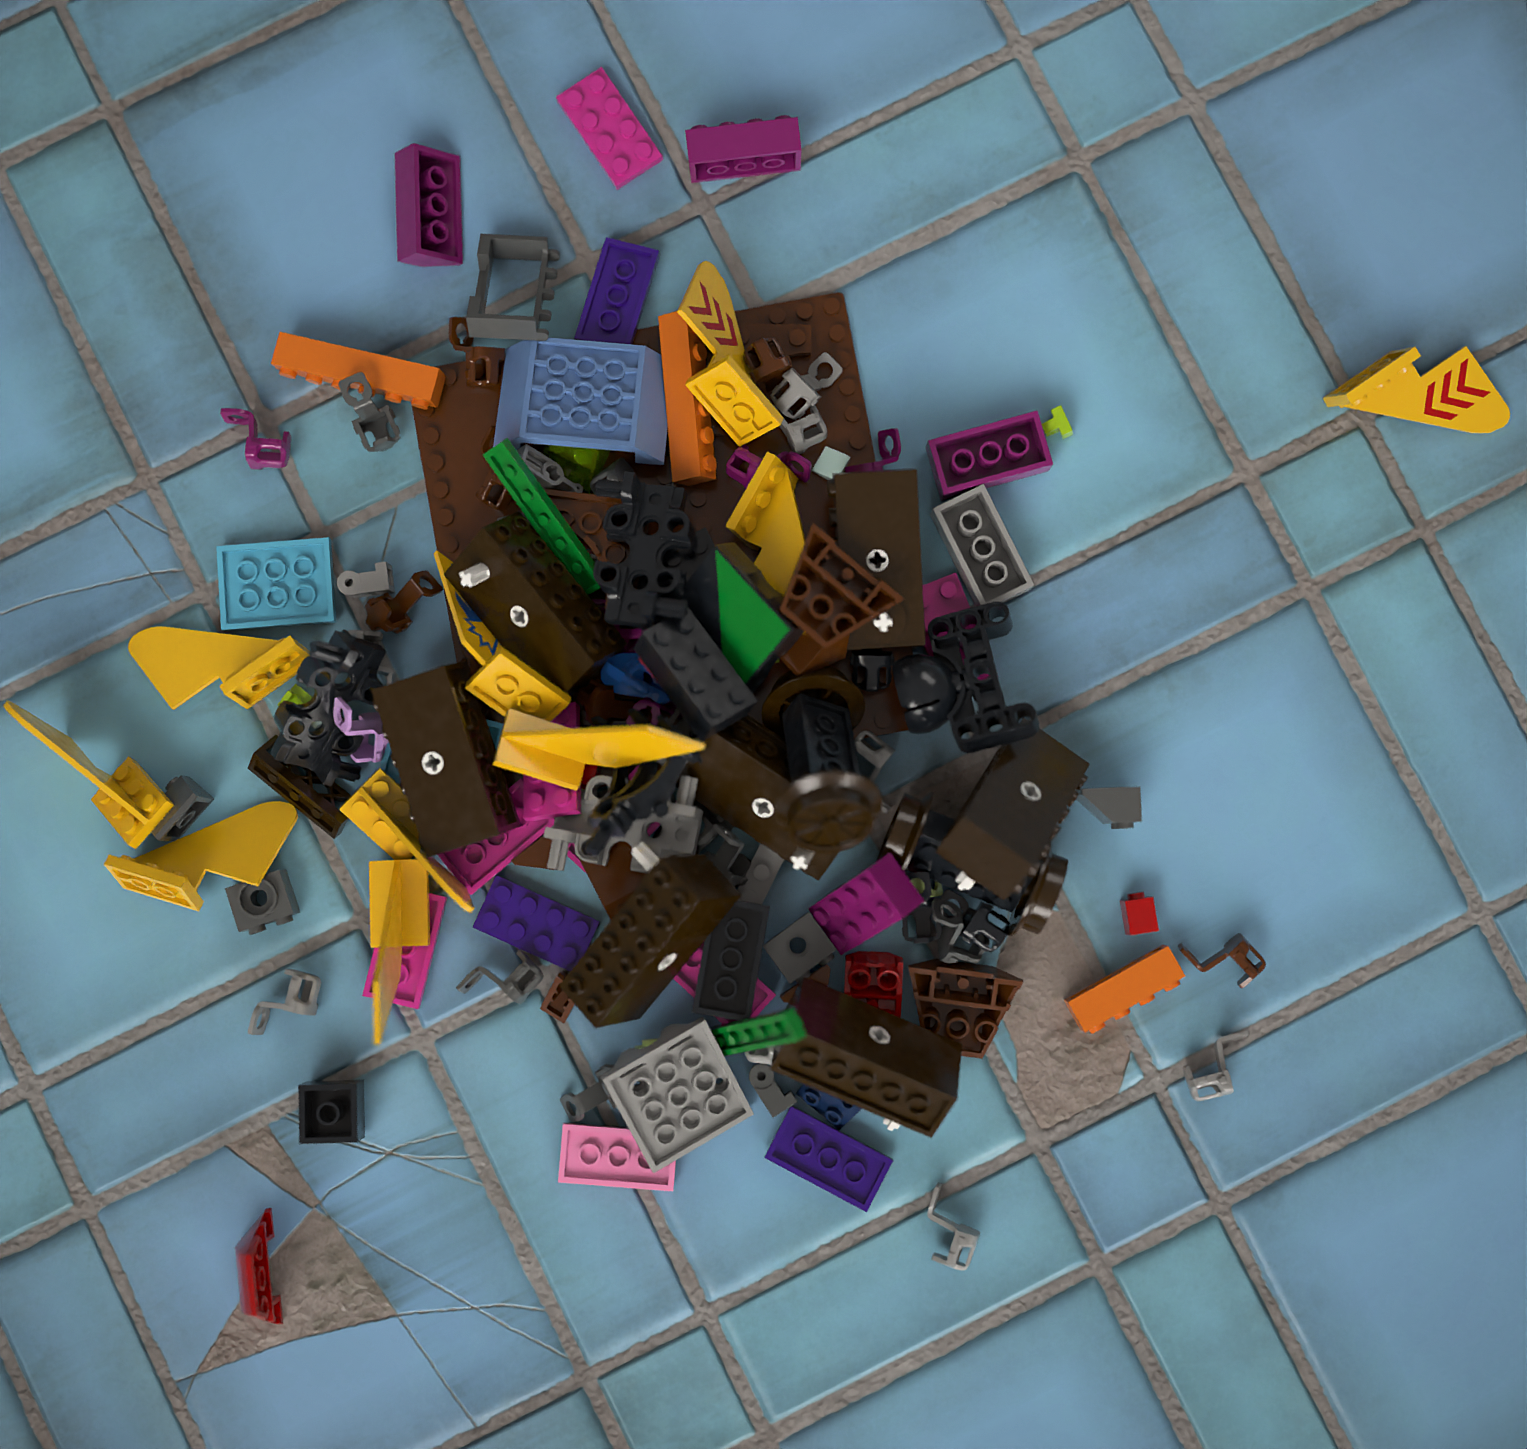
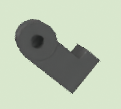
[749,1063,797,1118]

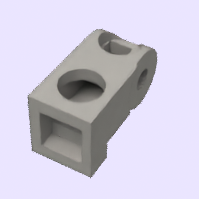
[337,562,395,598]

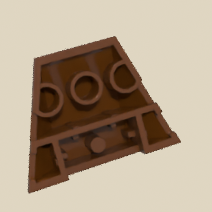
[779,523,904,649]
[908,959,1024,1059]

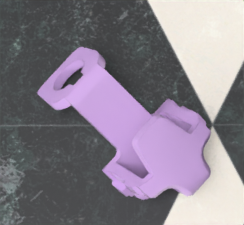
[333,697,388,763]

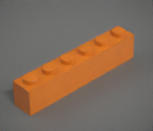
[658,311,717,486]
[271,332,446,409]

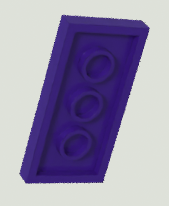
[574,237,660,345]
[472,875,601,971]
[764,1105,893,1212]

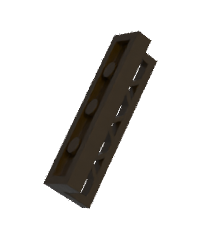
[247,735,351,839]

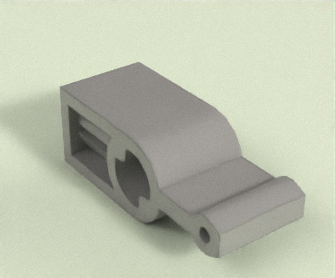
[517,444,584,493]

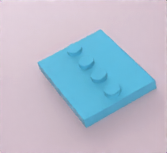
[216,537,336,631]

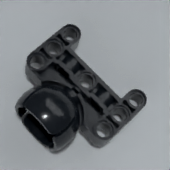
[892,601,1040,753]

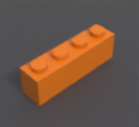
[1064,945,1185,1034]

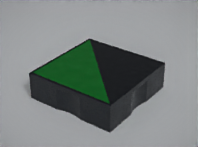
[663,542,804,694]

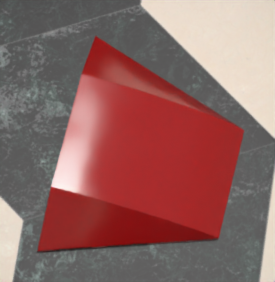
[235,1208,283,1325]

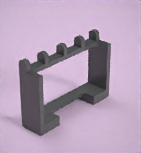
[466,234,560,341]

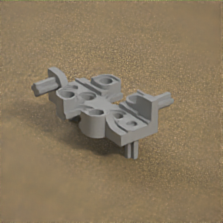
[544,776,703,873]

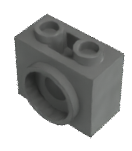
[225,870,300,935]
[763,911,837,984]

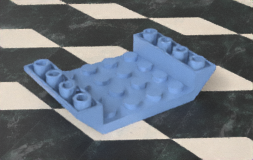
[493,337,668,465]

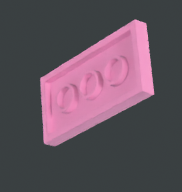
[558,1122,676,1191]

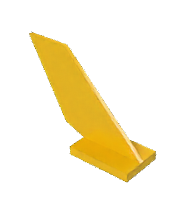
[493,709,705,791]
[369,859,430,1044]

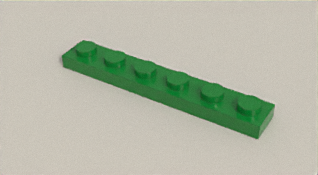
[483,438,600,595]
[709,1008,807,1056]

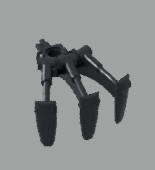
[584,708,703,857]

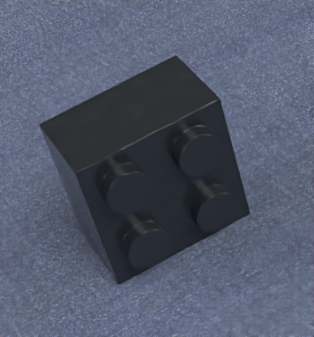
[298,1079,365,1144]

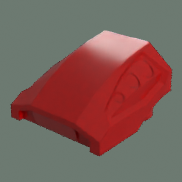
[844,951,903,1018]

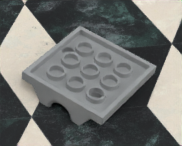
[600,1017,754,1173]

